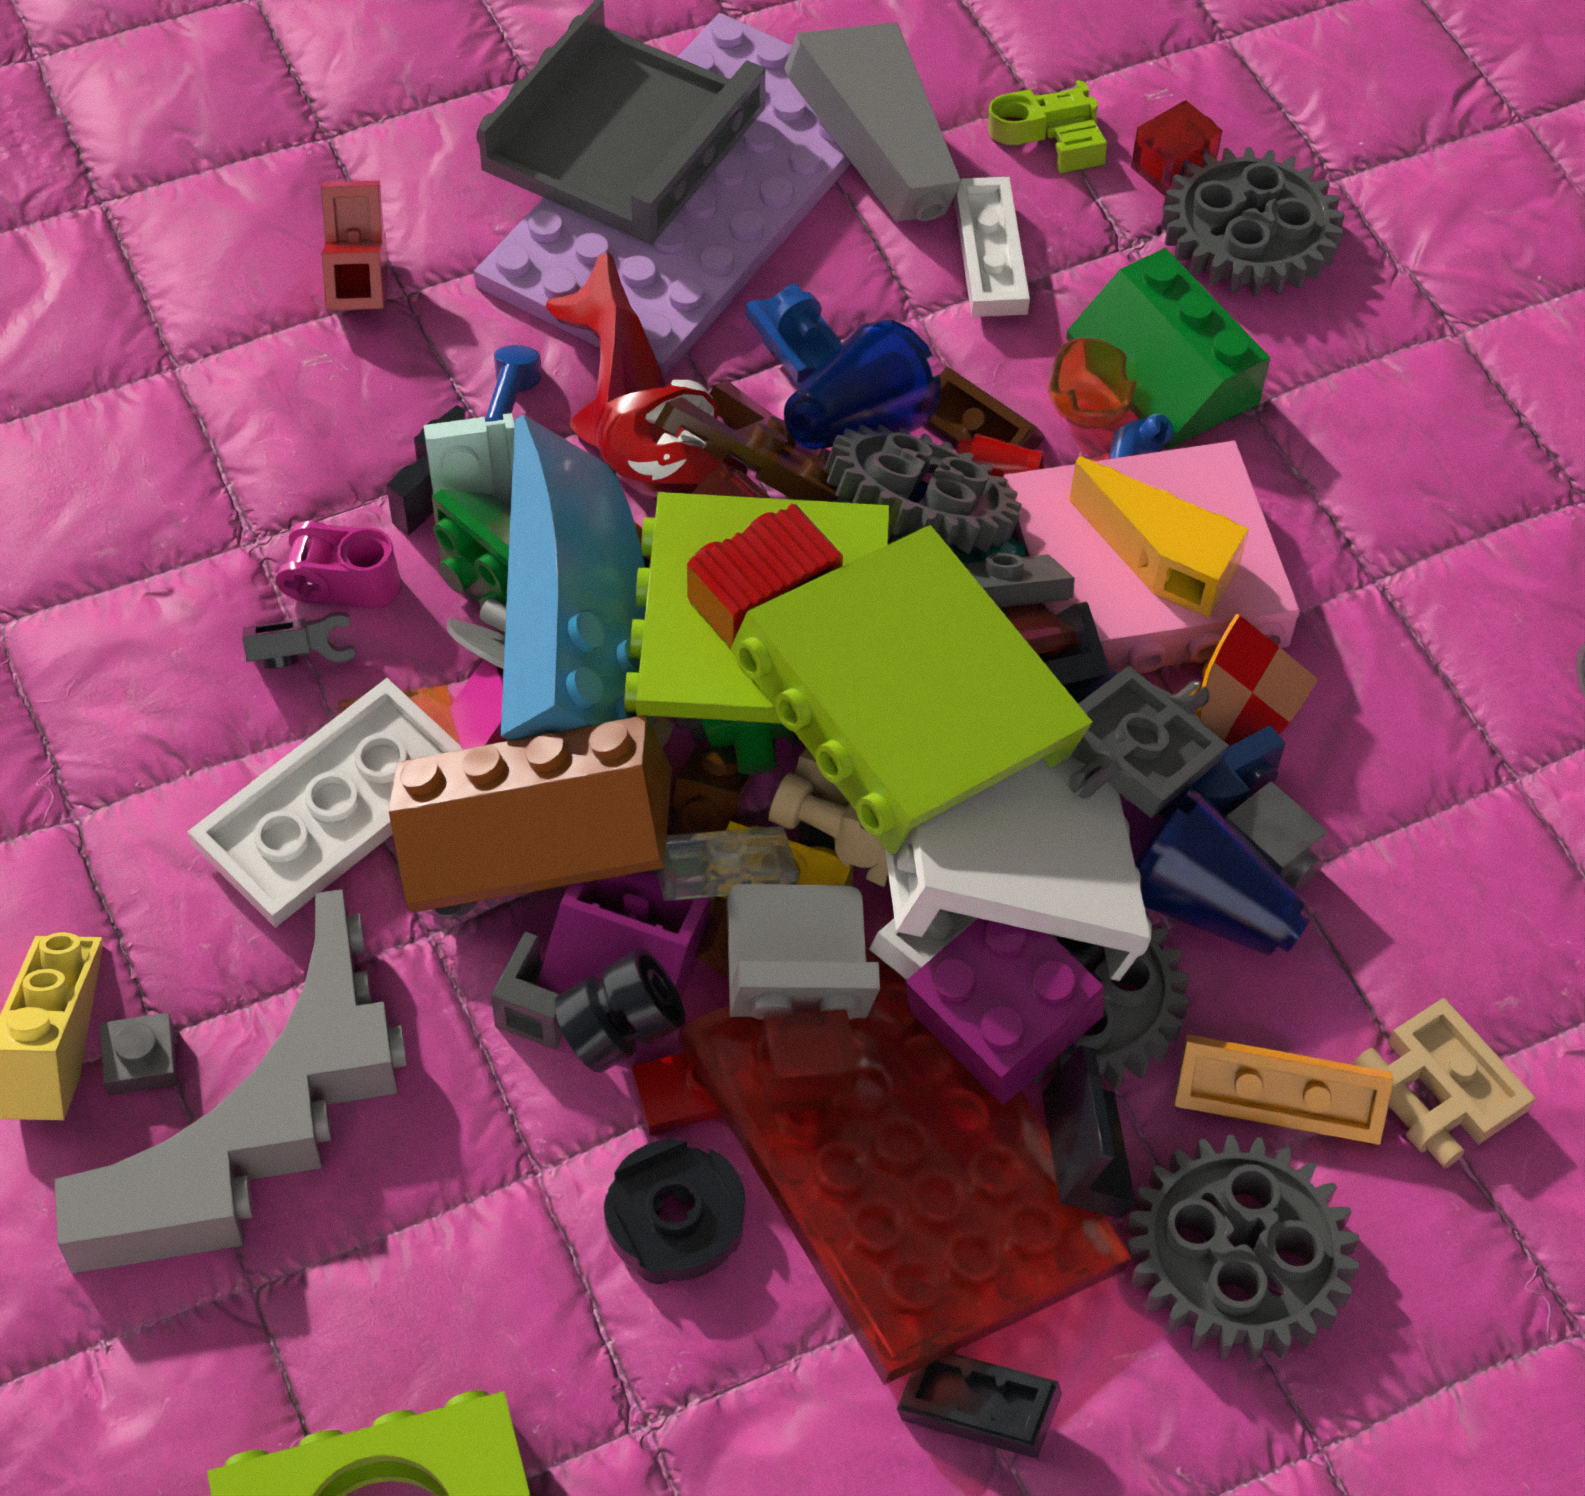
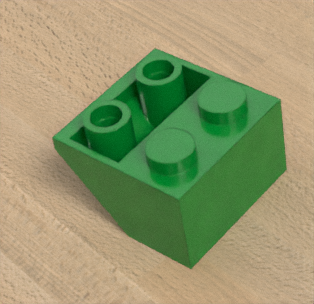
[432,489,511,608]

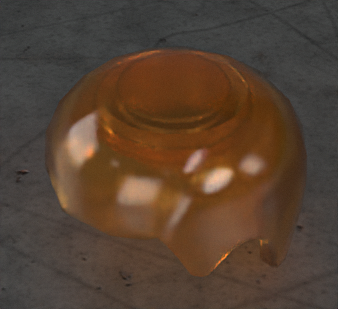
[1047,337,1137,429]

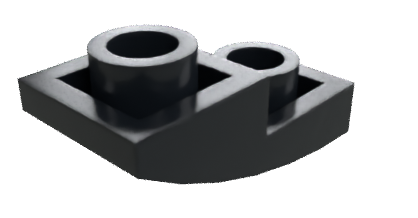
[386,405,466,536]

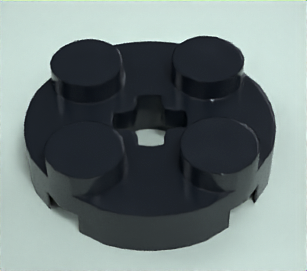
[603,1139,745,1284]

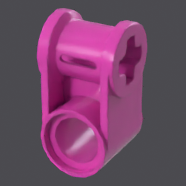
[276,521,401,608]

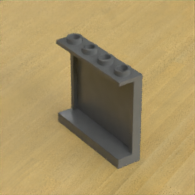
[476,0,766,245]

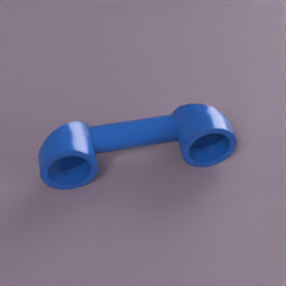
[485,345,542,422]

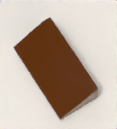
[913,366,1045,450]

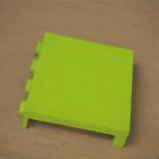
[624,492,889,724]
[730,525,1093,855]

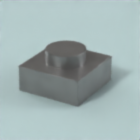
[100,1012,178,1096]

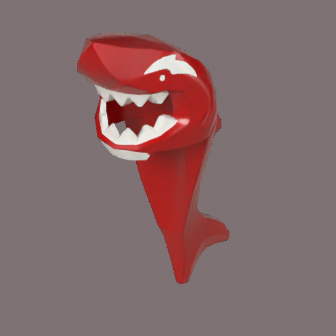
[546,253,748,501]

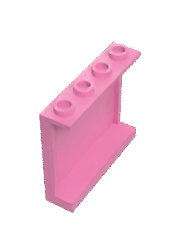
[1004,441,1300,673]

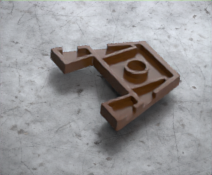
[655,381,838,502]

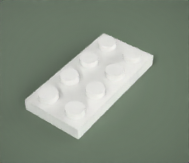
[187,678,462,928]

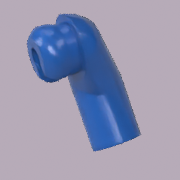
[1109,414,1174,459]

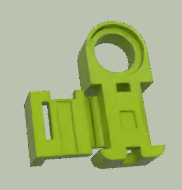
[988,80,1107,174]

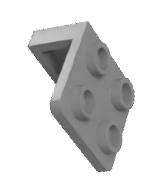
[727,884,880,1021]

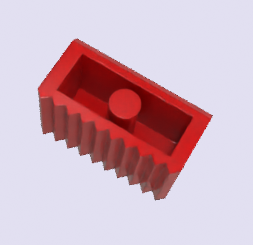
[687,503,843,649]

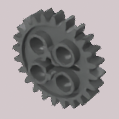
[1161,147,1345,296]
[824,425,1022,553]
[1031,909,1189,1090]
[1125,1135,1360,1363]

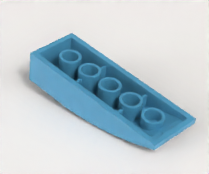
[501,415,653,741]

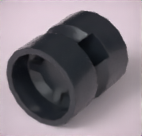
[555,948,685,1073]

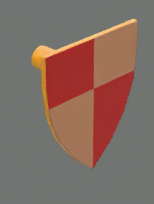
[1197,614,1318,747]

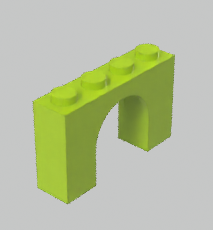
[207,1390,530,1496]

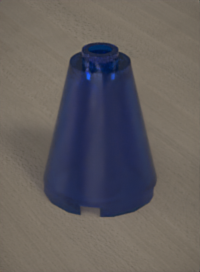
[784,320,942,450]
[1135,785,1309,956]

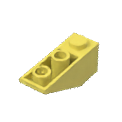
[0,932,103,1120]

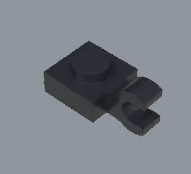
[242,612,356,669]

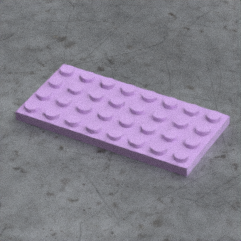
[474,13,852,379]

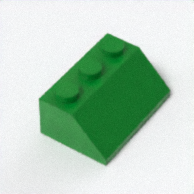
[1066,248,1271,450]

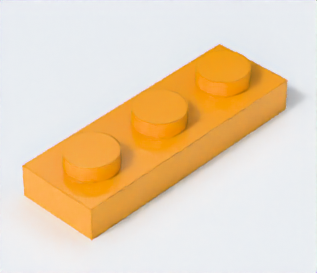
[1174,1034,1394,1145]

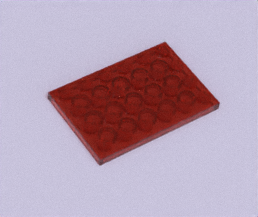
[678,949,1132,1385]

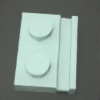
[423,413,515,510]

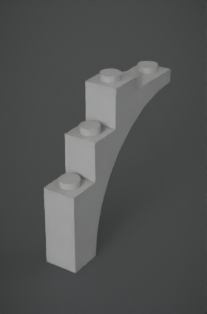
[55,889,407,1274]

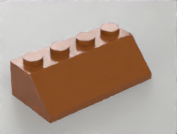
[389,715,672,913]

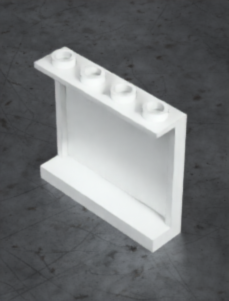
[885,754,1152,981]

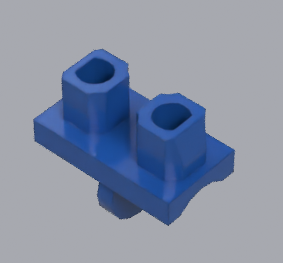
[746,283,848,392]

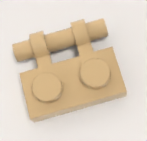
[1353,997,1536,1168]

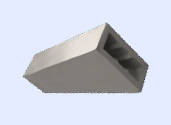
[784,22,961,222]

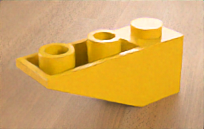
[1069,456,1249,618]

